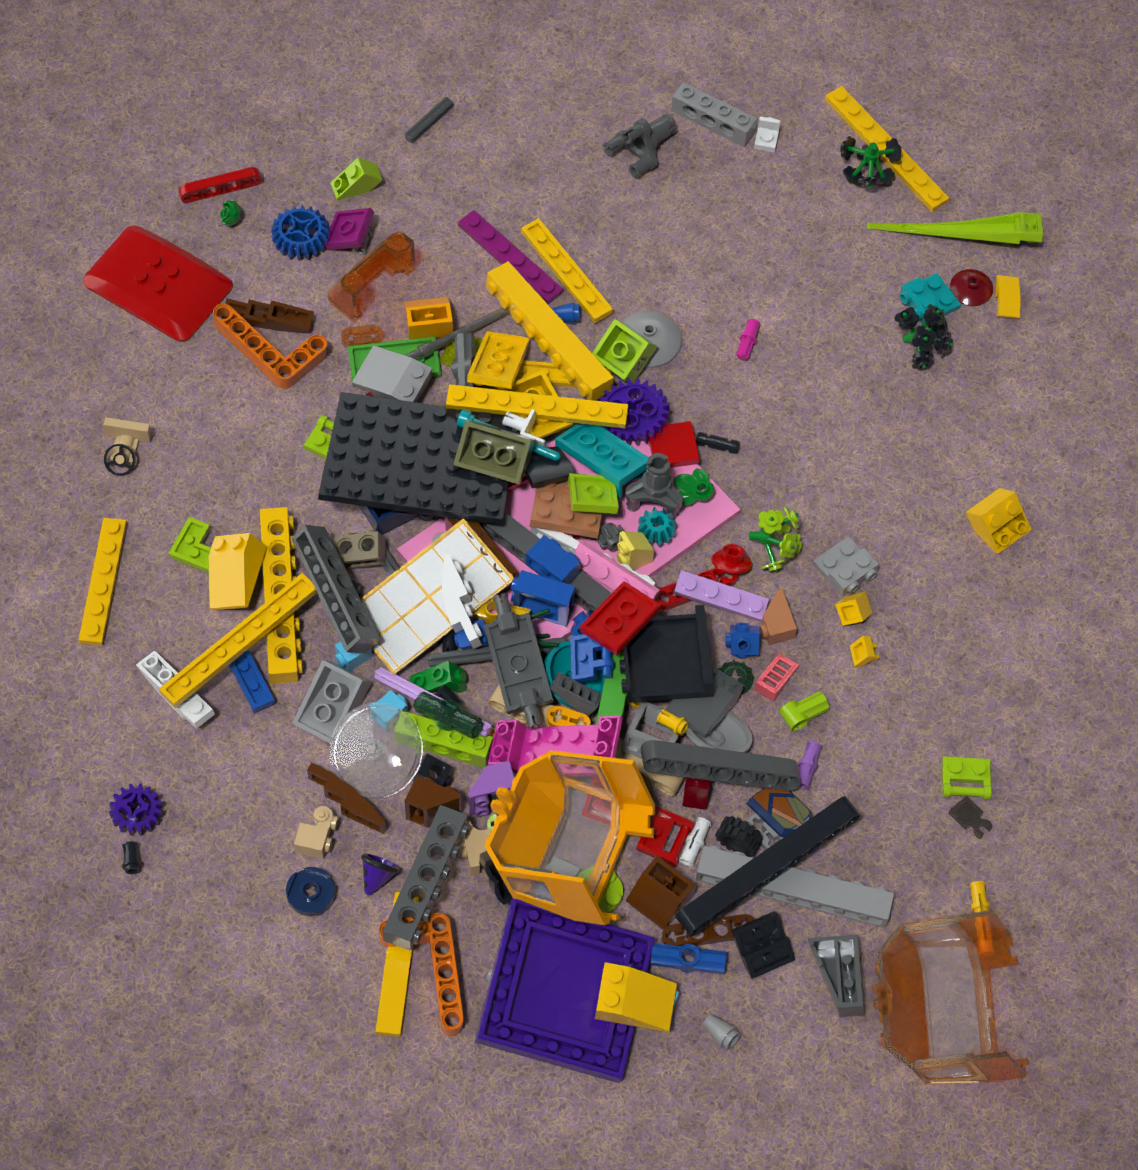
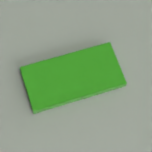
[348,336,441,387]

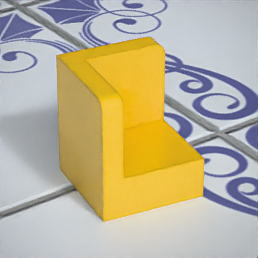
[835,591,872,626]

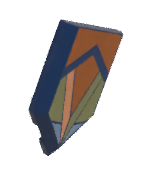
[746,788,813,837]

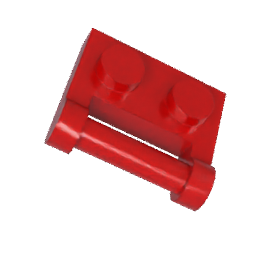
[636,806,695,867]

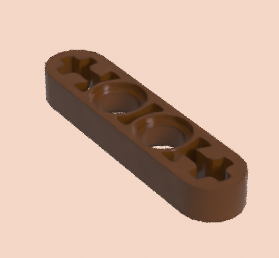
[662,914,755,946]

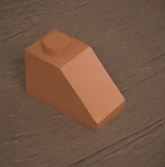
[759,589,797,645]

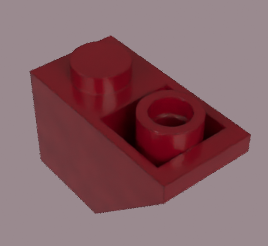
[682,777,710,809]

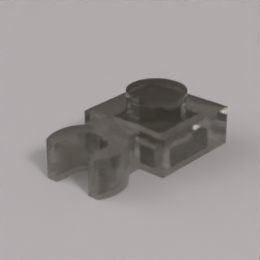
[948,795,993,839]

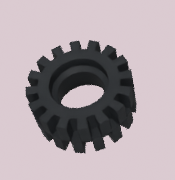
[715,816,763,857]

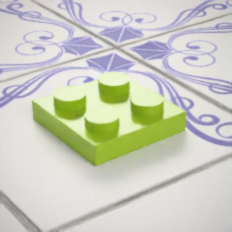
[568,473,619,514]

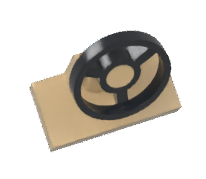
[103,417,152,476]

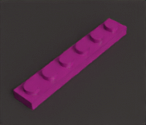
[458,210,563,305]

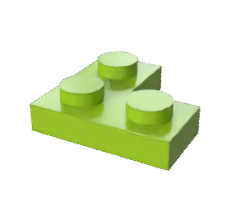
[168,517,211,573]

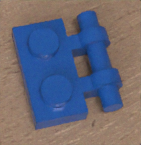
[570,634,614,683]

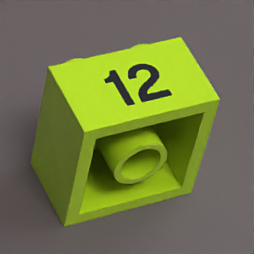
[592,319,658,383]

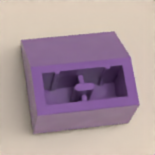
[468,761,514,817]

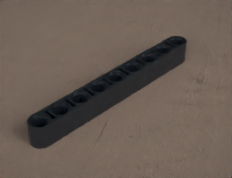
[675,796,861,937]

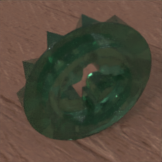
[718,659,754,695]

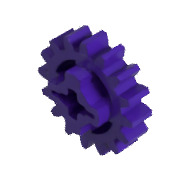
[109,783,162,836]

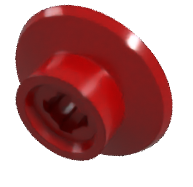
[711,544,752,574]

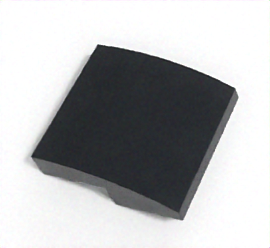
[523,446,575,489]
[730,911,795,979]

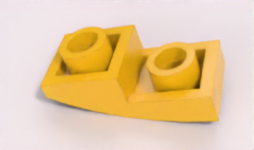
[995,275,1021,319]

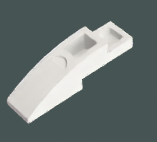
[442,554,483,649]
[136,651,215,729]

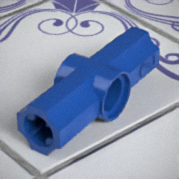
[650,943,726,975]

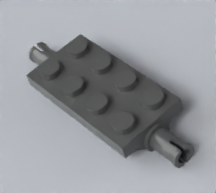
[484,593,553,730]

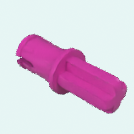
[736,319,761,360]

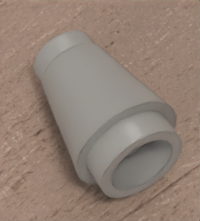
[703,1014,740,1050]

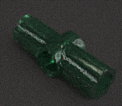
[413,692,484,739]

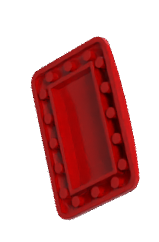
[83,226,232,342]

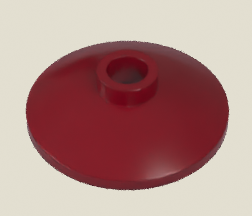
[950,269,993,306]

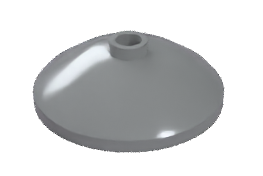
[622,311,682,368]
[686,712,752,753]

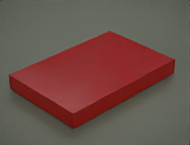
[580,581,661,655]

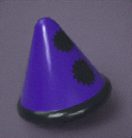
[361,853,399,896]

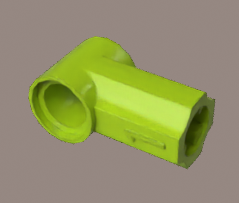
[779,691,830,732]

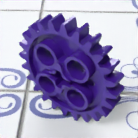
[599,378,669,445]

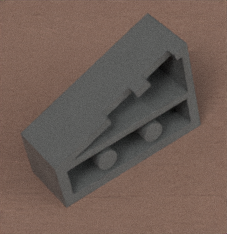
[808,935,865,1017]

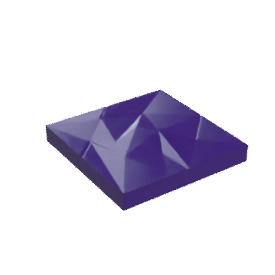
[474,897,655,1083]

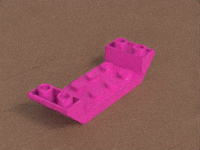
[488,716,623,774]

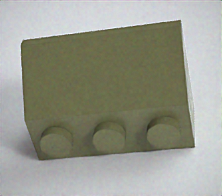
[453,420,536,484]

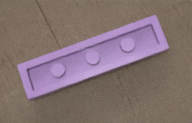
[673,570,769,622]

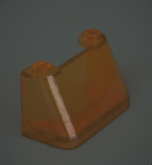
[327,232,415,323]

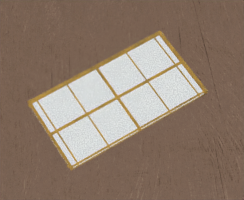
[361,519,514,675]

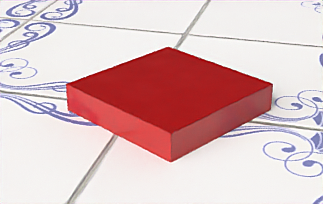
[648,421,699,468]

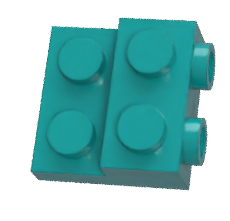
[900,273,961,324]

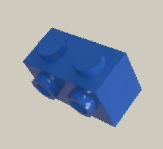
[526,535,580,584]

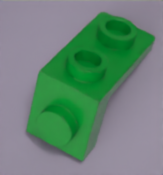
[410,660,467,693]

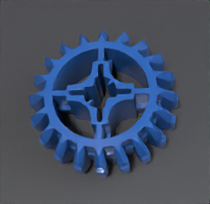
[271,204,330,260]

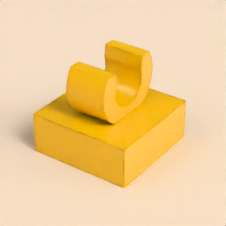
[850,635,880,667]

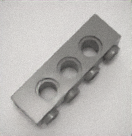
[671,82,757,147]

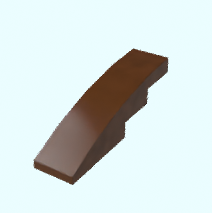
[221,298,314,332]
[307,762,386,834]

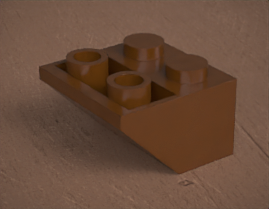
[404,776,462,828]
[626,856,696,930]

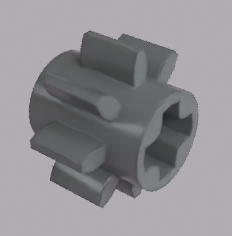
[597,522,624,551]

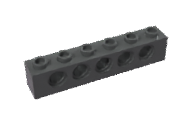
[292,525,380,653]
[383,805,470,951]

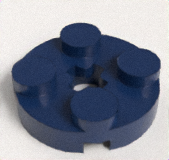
[286,867,335,916]

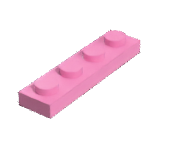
[574,540,660,600]

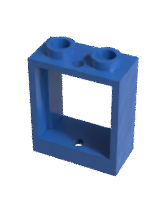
[511,570,575,627]

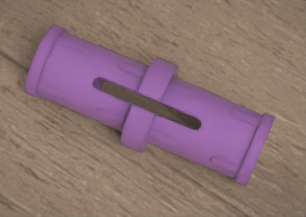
[798,741,822,790]

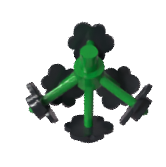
[840,136,902,188]

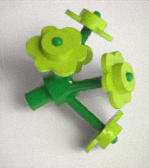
[749,506,802,572]

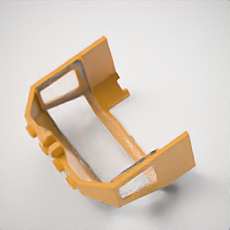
[485,750,655,925]

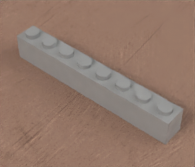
[696,846,894,928]

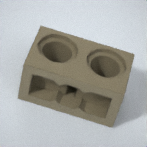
[334,530,386,569]

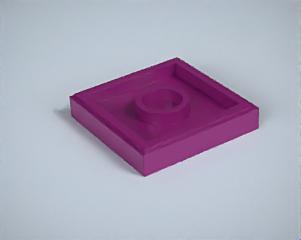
[323,208,375,250]

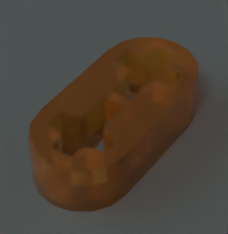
[341,325,383,348]

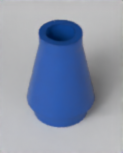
[551,302,581,324]

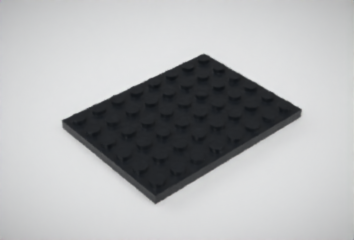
[318,392,518,525]

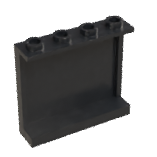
[619,605,714,703]

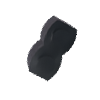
[479,851,512,905]

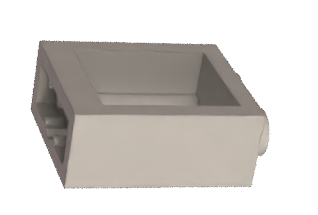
[621,701,680,758]

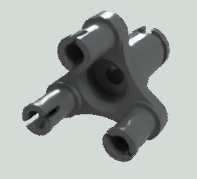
[603,114,677,177]
[625,453,683,519]

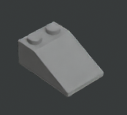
[352,345,432,402]
[292,660,372,745]

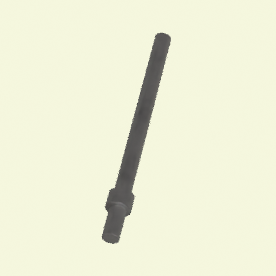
[405,307,510,360]

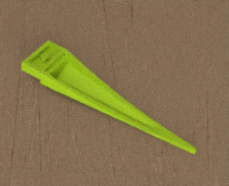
[867,212,1043,244]

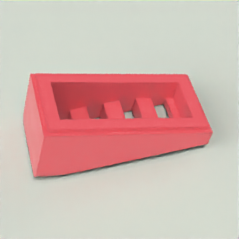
[754,653,799,701]

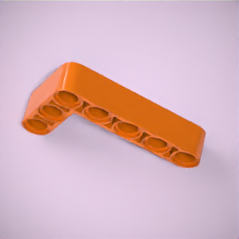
[213,303,327,389]
[379,913,463,1036]

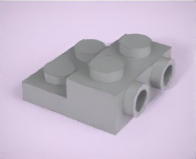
[813,536,879,596]

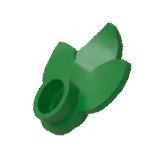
[673,468,715,506]

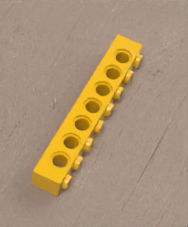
[260,507,303,684]

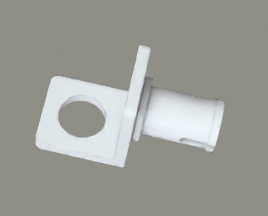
[503,409,546,447]

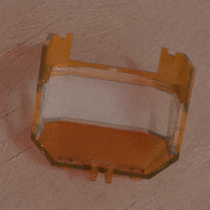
[872,910,1029,1084]

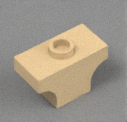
[460,821,492,876]

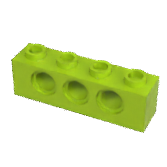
[394,711,493,768]

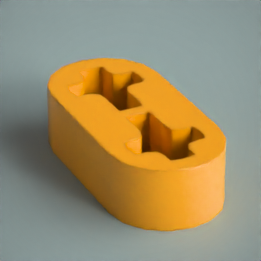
[547,706,591,727]

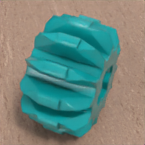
[637,507,677,547]

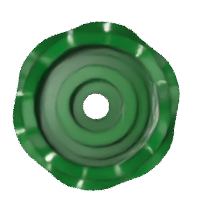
[220,199,241,226]

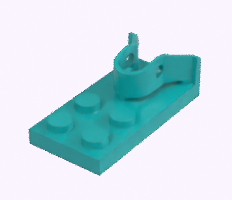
[555,423,649,499]

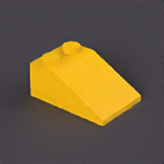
[503,370,573,438]
[209,533,267,610]
[595,962,677,1033]

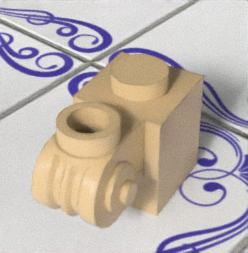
[294,806,339,859]

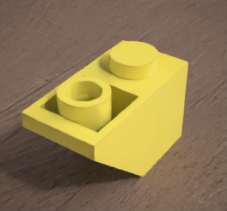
[616,531,654,571]

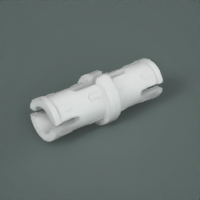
[679,817,711,867]

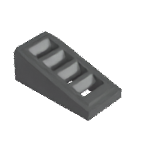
[550,672,602,716]

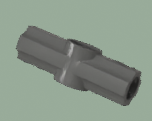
[451,333,477,387]

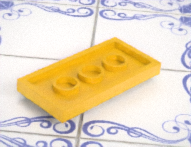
[467,331,530,389]

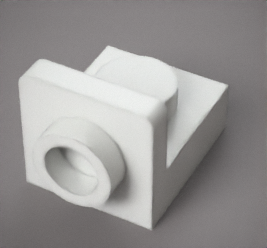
[754,117,780,152]

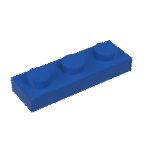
[229,650,275,713]

